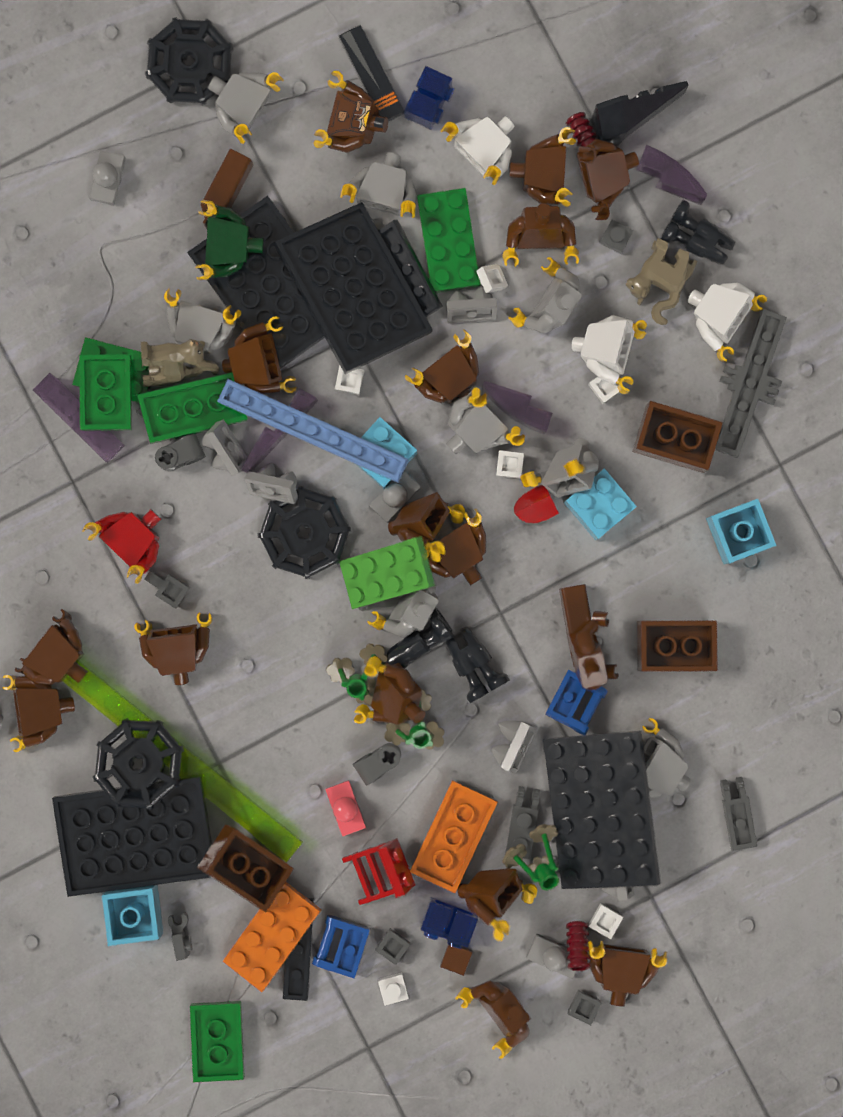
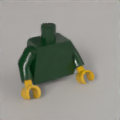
[195,200,264,280]

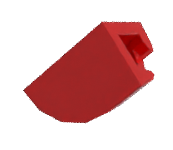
[514,485,559,523]

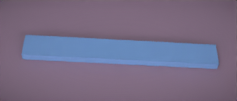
[217,379,409,483]

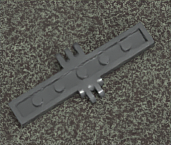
[715,309,787,458]

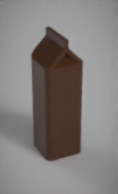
[201,149,254,229]
[559,584,592,667]

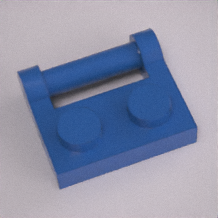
[545,669,608,735]
[312,915,370,979]

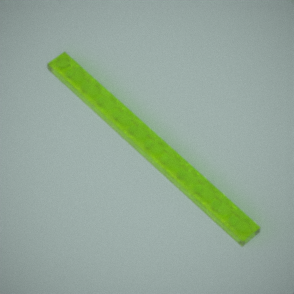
[63,661,303,863]

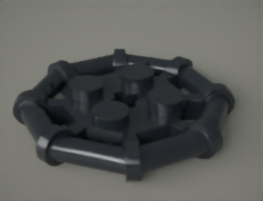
[145,17,234,105]
[258,486,351,579]
[93,718,184,810]

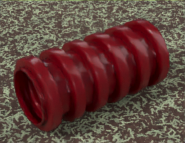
[565,112,597,147]
[566,921,590,971]

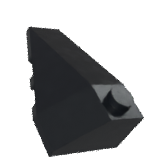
[591,81,689,146]

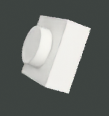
[476,264,508,293]
[335,365,364,395]
[588,377,619,404]
[496,450,524,479]
[588,903,623,939]
[378,972,409,1006]

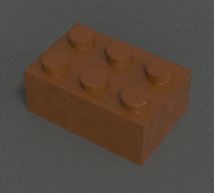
[632,401,723,473]
[637,621,718,672]
[197,824,294,912]

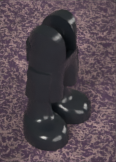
[660,200,736,264]
[387,607,454,668]
[446,626,510,703]

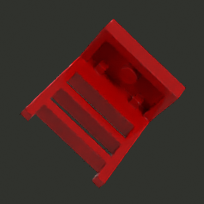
[342,838,415,905]

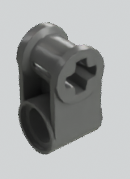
[155,434,206,471]
[352,743,401,786]

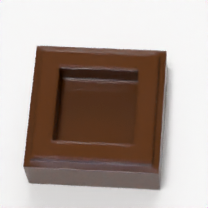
[440,942,472,976]

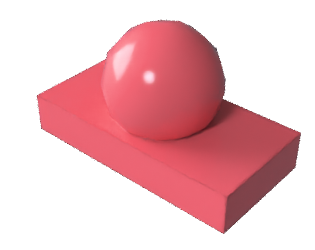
[325,780,366,837]

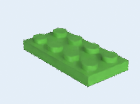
[340,536,435,609]

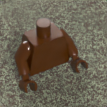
[577,139,639,220]
[15,609,88,685]
[569,611,619,690]

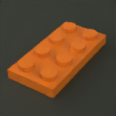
[410,780,498,893]
[223,882,322,992]

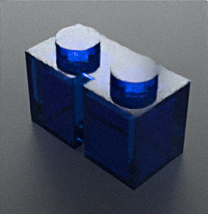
[404,66,455,130]
[420,897,478,949]

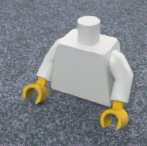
[440,117,514,185]
[688,282,767,362]
[572,315,647,394]

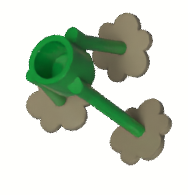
[326,643,388,706]
[384,689,445,750]
[502,824,559,891]

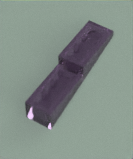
[33,373,125,463]
[241,388,318,474]

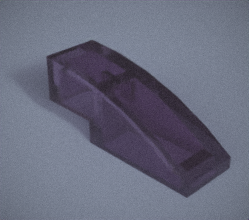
[636,145,707,205]
[482,381,553,435]

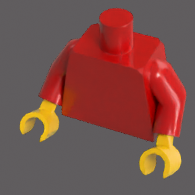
[82,509,161,584]

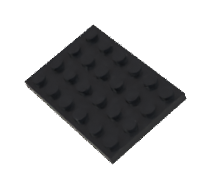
[187,195,325,369]
[274,202,433,375]
[543,730,661,889]
[52,776,212,897]

